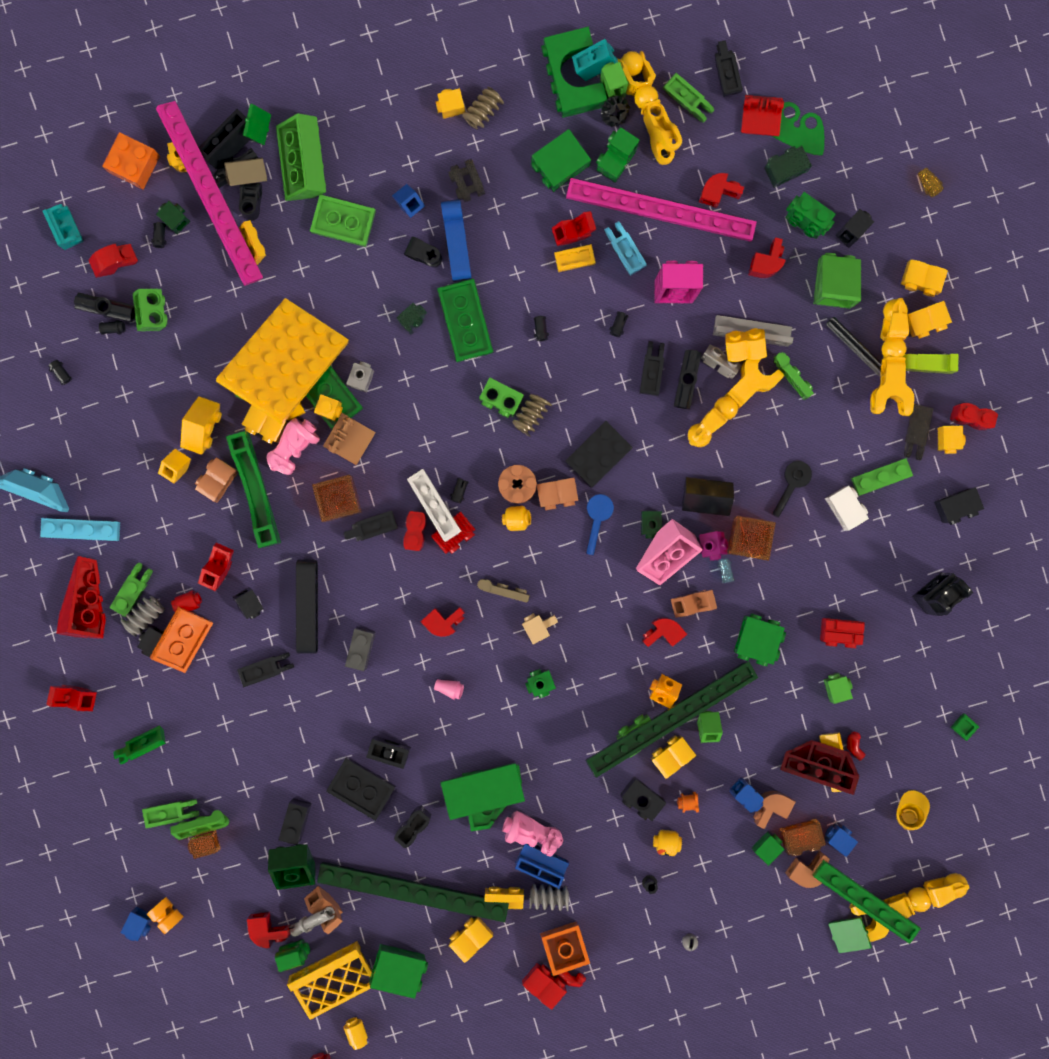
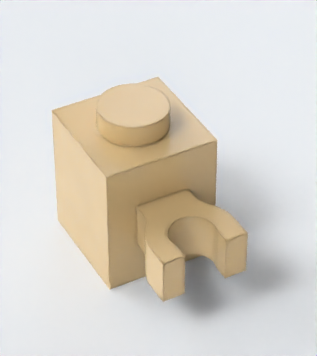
[522,613,558,644]

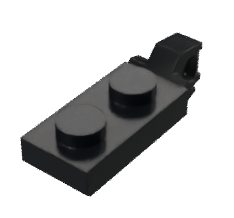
[715,40,743,97]
[343,510,398,541]

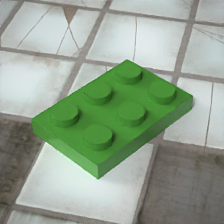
[310,195,376,247]

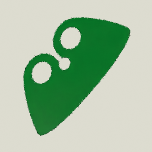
[772,102,825,156]

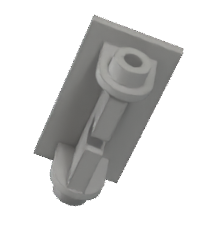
[701,344,742,379]

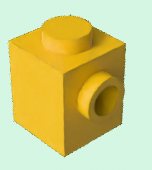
[435,88,465,119]
[314,395,343,421]
[938,426,966,454]
[158,449,191,483]

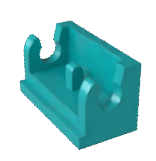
[572,39,618,81]
[43,204,84,250]

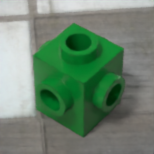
[525,669,556,698]

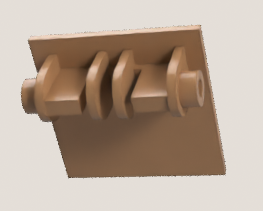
[323,413,376,465]

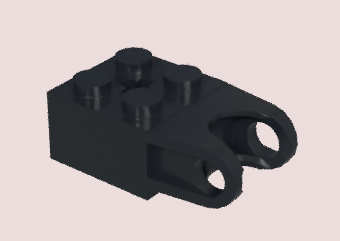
[912,572,973,616]

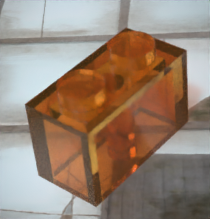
[779,819,826,856]

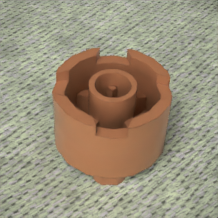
[498,465,537,504]

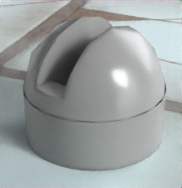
[682,934,698,951]

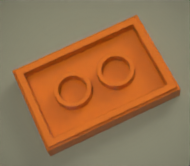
[150,606,213,673]

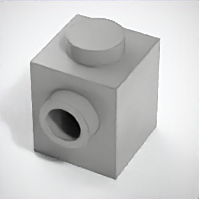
[347,361,374,393]

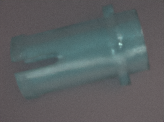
[717,558,735,583]

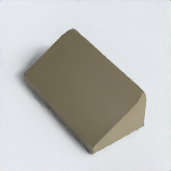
[224,158,267,186]

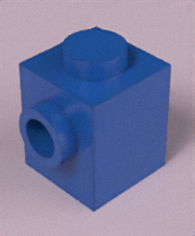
[392,184,425,218]
[824,824,858,857]
[120,906,151,941]

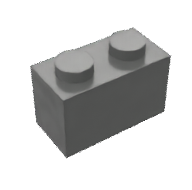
[345,628,376,671]

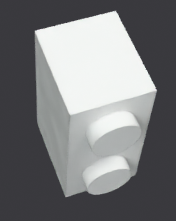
[825,486,869,531]

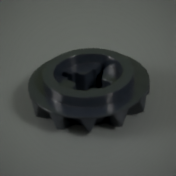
[601,96,631,127]

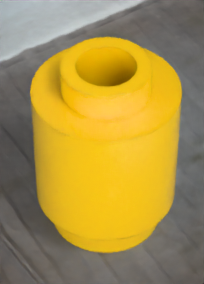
[343,1017,368,1050]

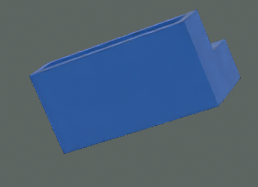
[515,844,569,889]

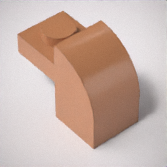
[671,590,717,618]
[754,791,795,829]
[785,850,830,888]
[304,886,343,934]

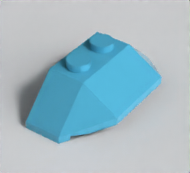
[0,468,69,512]

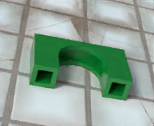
[541,26,607,118]

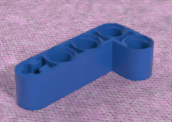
[441,199,472,281]

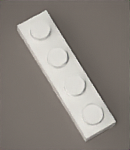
[407,469,461,542]

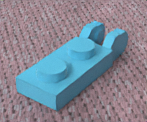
[604,221,647,276]

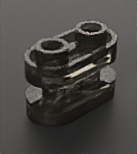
[448,158,485,203]

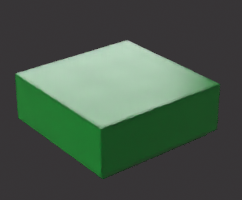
[950,713,979,741]

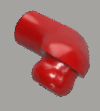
[846,731,866,761]
[558,971,586,987]

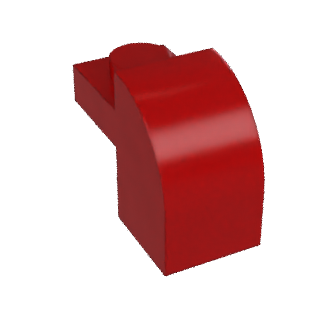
[698,173,744,208]
[552,211,596,246]
[748,237,786,278]
[88,244,138,278]
[198,542,234,591]
[420,607,465,637]
[642,618,687,647]
[46,685,97,711]
[247,912,291,948]

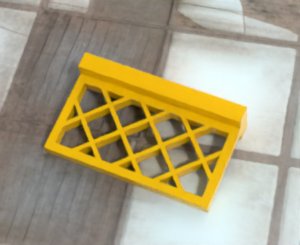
[287,941,372,1020]

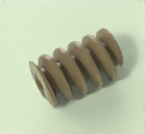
[462,87,504,130]
[512,394,552,437]

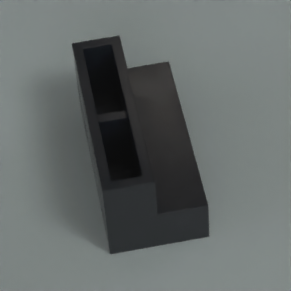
[682,477,734,516]

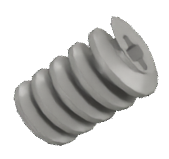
[120,596,165,637]
[529,884,569,911]

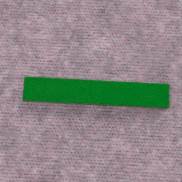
[813,859,921,944]

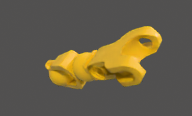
[617,51,682,165]
[870,298,914,416]
[687,359,784,447]
[850,873,969,942]

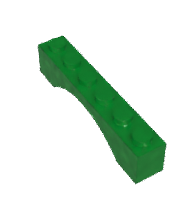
[226,431,281,548]

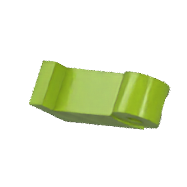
[903,354,958,374]

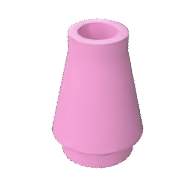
[434,679,464,700]

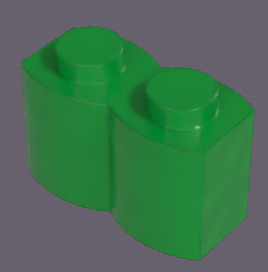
[275,939,310,972]

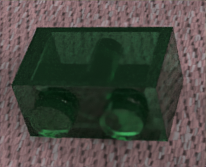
[764,146,812,188]

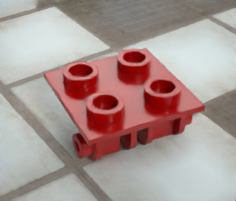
[741,95,784,136]

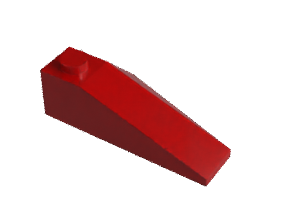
[56,556,106,639]

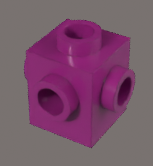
[699,531,728,561]

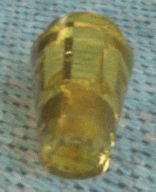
[918,168,944,198]

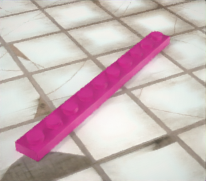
[156,101,263,286]
[566,178,757,242]

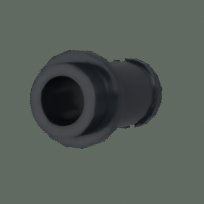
[151,222,167,248]
[609,311,629,337]
[534,316,549,341]
[99,319,126,335]
[48,360,72,385]
[450,478,469,504]
[642,875,658,894]

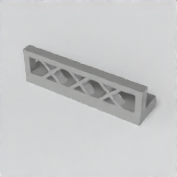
[713,315,793,347]

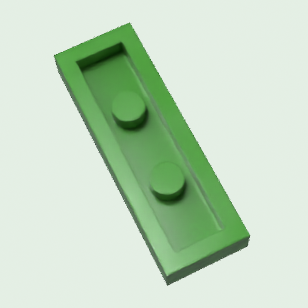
[851,458,913,496]

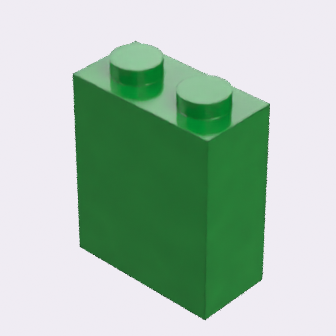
[531,129,591,192]
[369,944,428,999]

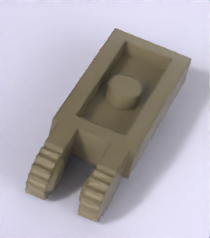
[477,579,530,603]

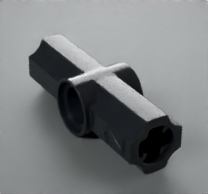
[74,292,135,322]
[673,349,702,410]

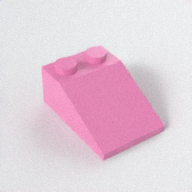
[636,519,703,585]

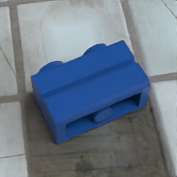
[729,778,764,813]

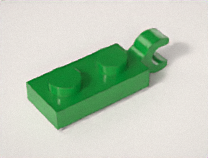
[113,725,166,764]

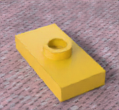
[554,244,596,272]

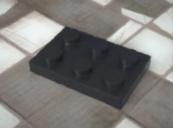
[565,421,633,488]
[326,757,396,821]

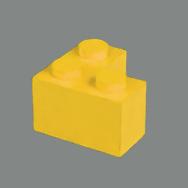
[180,396,222,455]

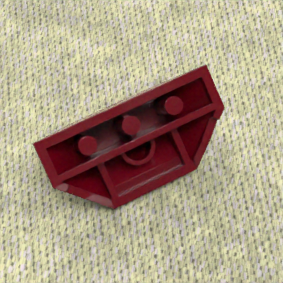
[780,740,860,795]

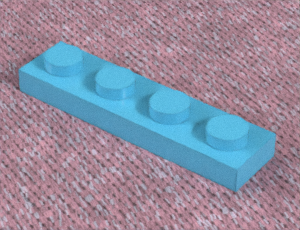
[40,518,120,541]

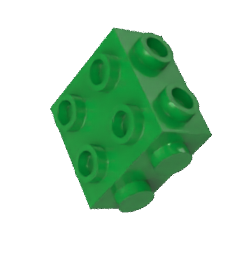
[785,192,836,239]
[734,614,786,667]

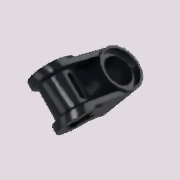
[239,183,262,221]
[404,236,442,267]

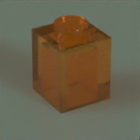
[188,830,221,859]

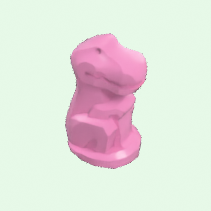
[267,418,320,475]
[502,811,563,857]

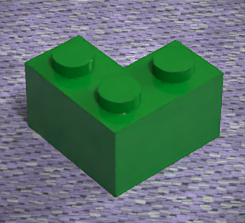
[596,127,639,183]

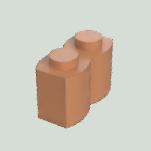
[195,457,238,503]
[537,478,578,511]

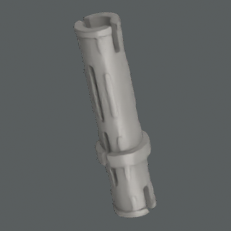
[289,907,335,937]

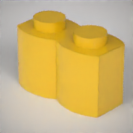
[901,260,948,297]
[907,301,952,339]
[725,328,767,362]
[242,405,289,444]
[650,735,696,779]
[449,917,493,963]

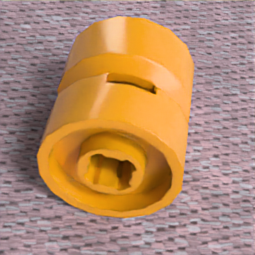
[146,897,184,935]

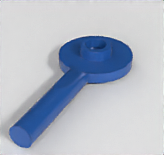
[586,494,614,555]

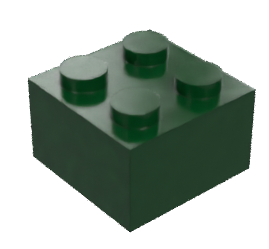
[268,844,316,890]

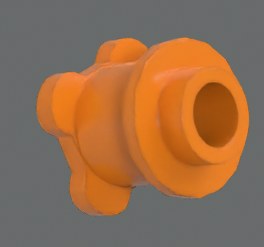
[677,792,699,813]

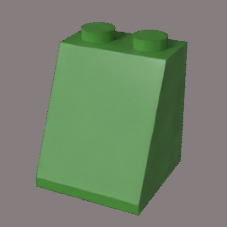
[813,253,861,309]

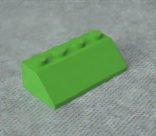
[276,113,326,201]

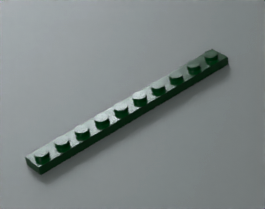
[585,661,758,778]
[317,862,509,923]

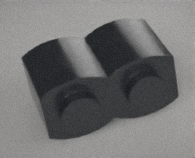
[394,805,432,848]

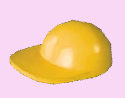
[896,790,930,831]

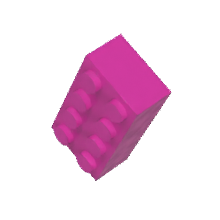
[655,261,703,303]

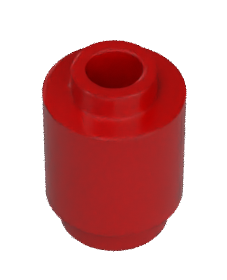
[171,590,202,612]

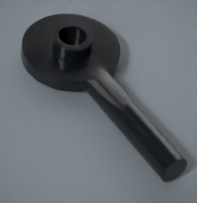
[772,461,812,518]

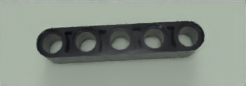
[296,560,318,654]

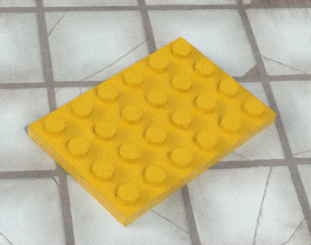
[216,298,349,425]

